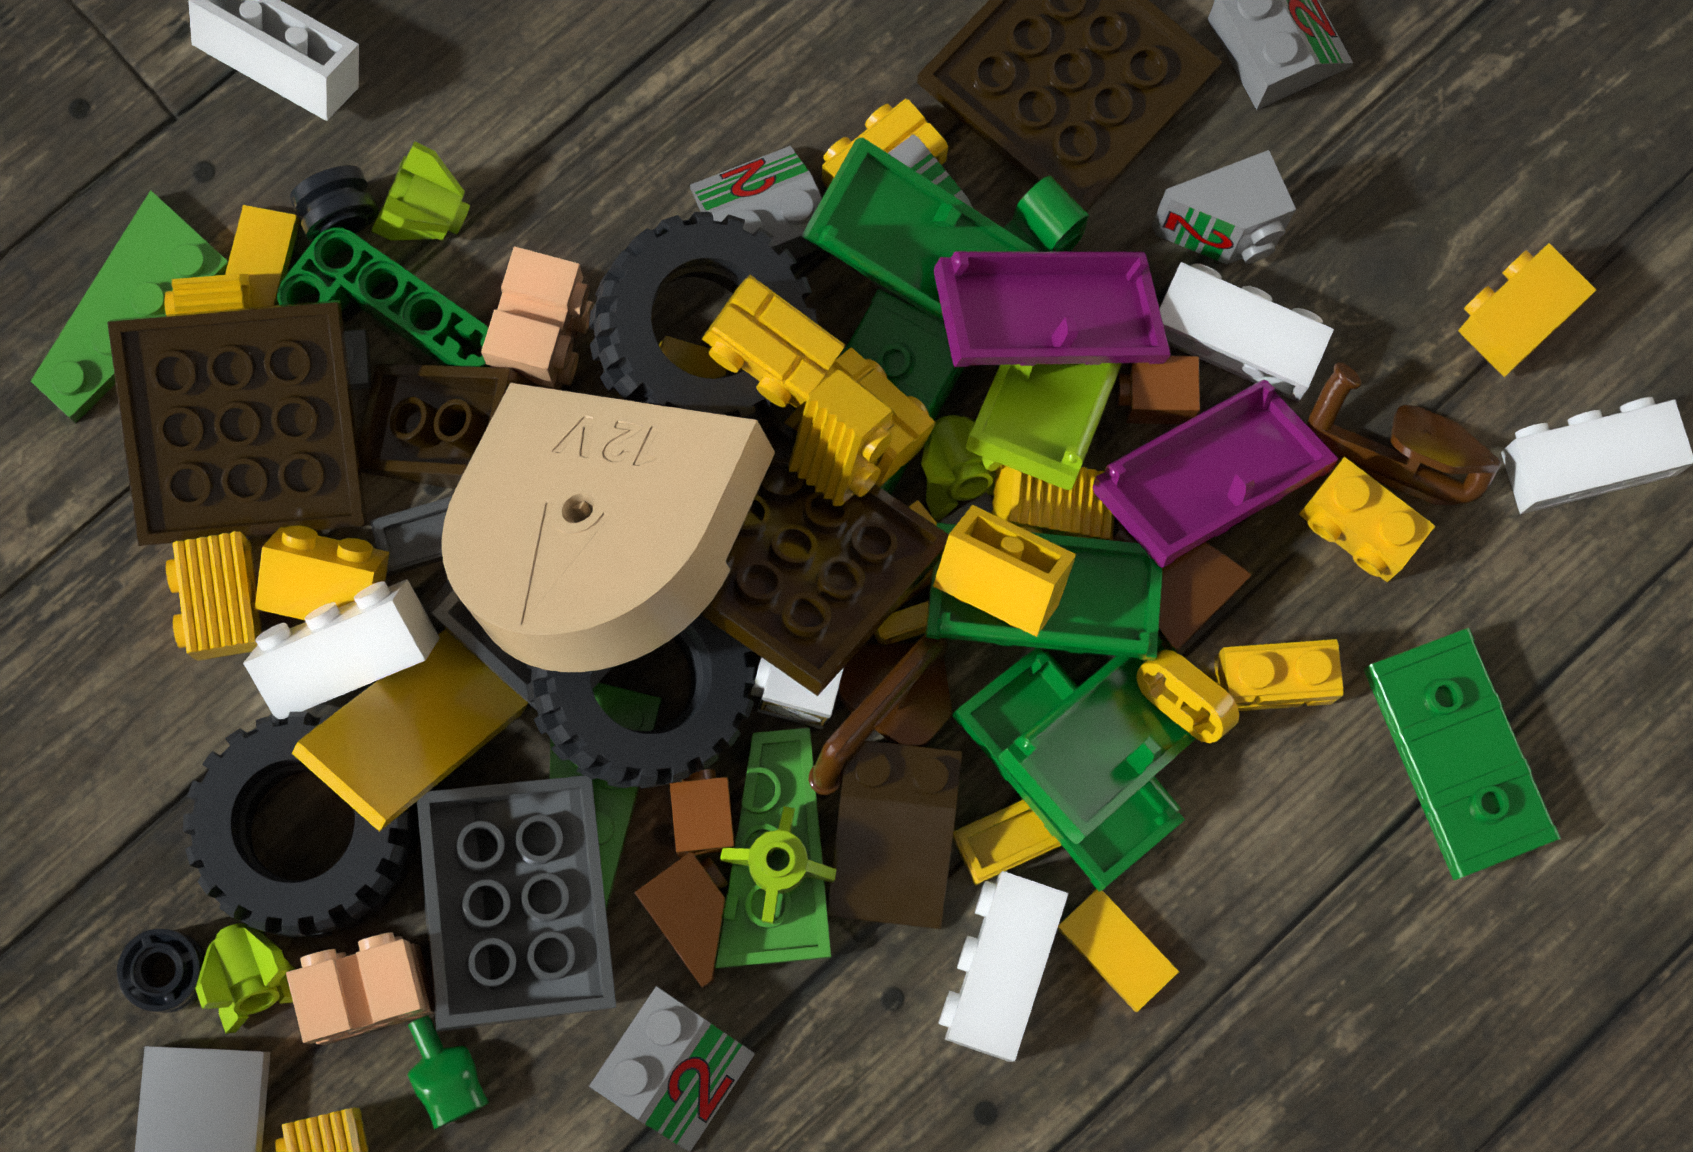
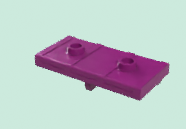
[934,251,1171,367]
[1093,380,1338,568]

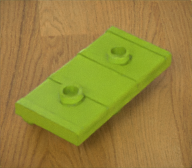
[966,363,1122,490]

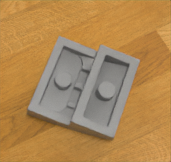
[135,1046,270,1152]

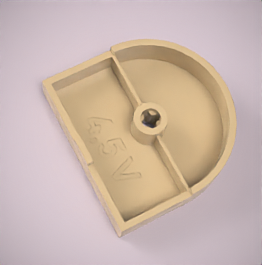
[442,383,775,672]

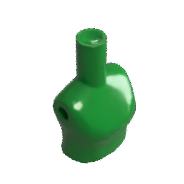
[407,1015,490,1130]

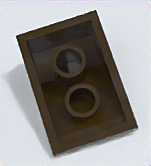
[358,364,543,489]
[827,741,962,930]

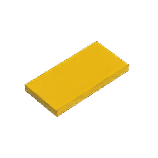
[292,630,528,832]

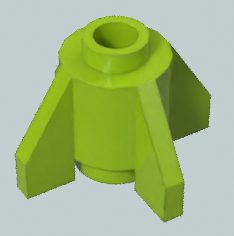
[371,141,470,241]
[921,415,1001,520]
[720,806,837,924]
[195,923,296,1034]

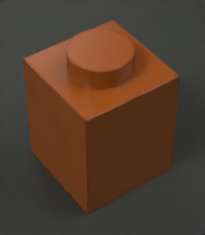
[1116,356,1200,424]
[670,769,735,857]

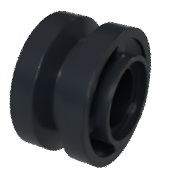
[290,165,379,242]
[117,929,206,1013]

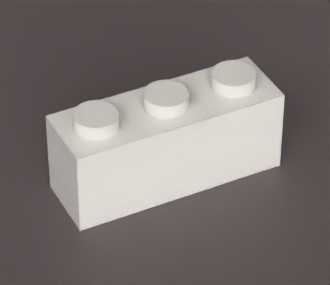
[188,0,359,121]
[1160,262,1334,402]
[1501,397,1693,515]
[243,579,440,719]
[939,871,1068,1062]

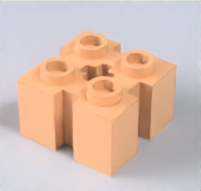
[481,246,594,390]
[286,932,435,1045]

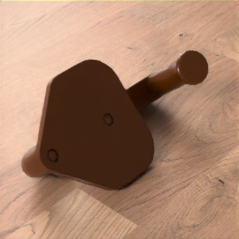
[1306,362,1502,505]
[808,634,952,795]

